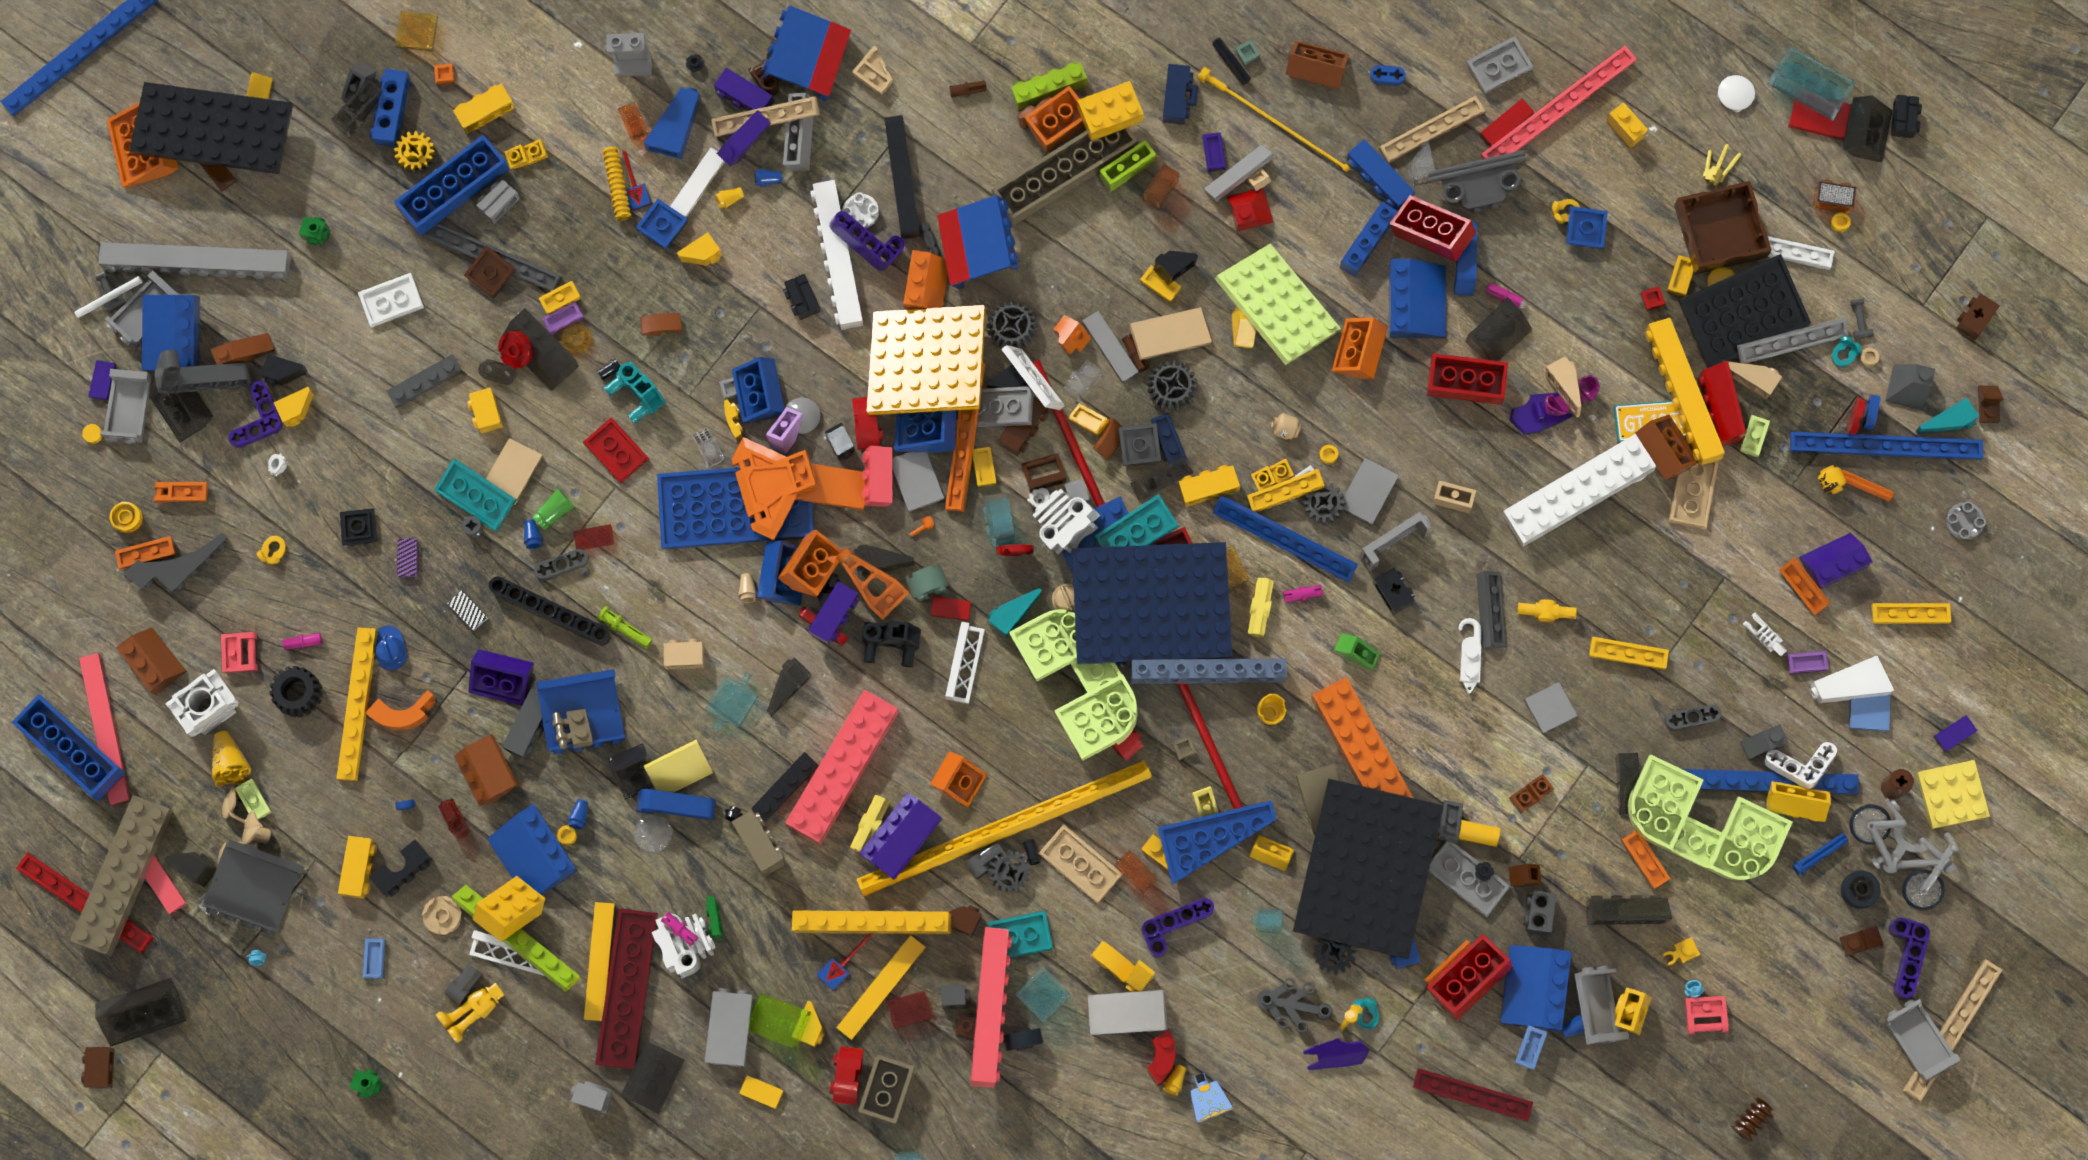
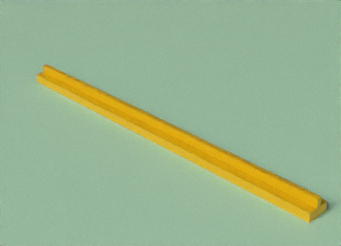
[857,760,1152,896]

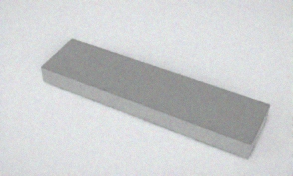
[1204,144,1274,202]
[1082,311,1139,383]

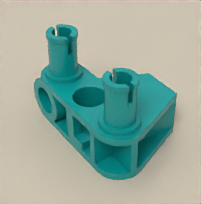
[603,361,666,424]

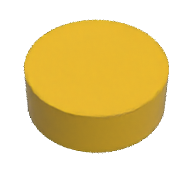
[1830,213,1851,233]
[82,424,102,444]
[1319,445,1339,465]
[557,825,577,846]

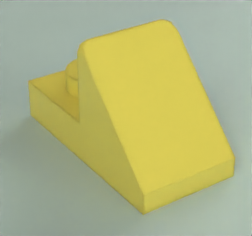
[1192,786,1219,818]

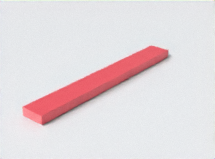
[79,653,130,806]

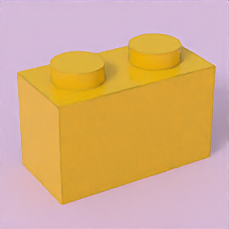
[1606,102,1648,149]
[467,387,503,434]

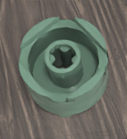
[905,563,949,602]

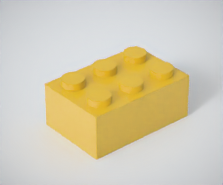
[1078,81,1144,141]
[473,876,545,942]

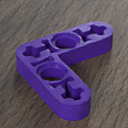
[228,381,283,448]

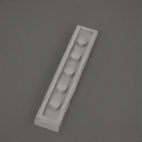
[1737,317,1849,364]

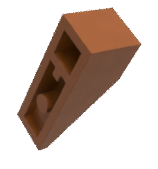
[211,333,275,365]

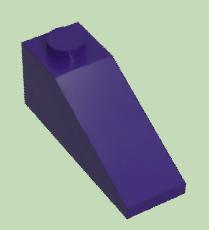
[716,110,771,166]

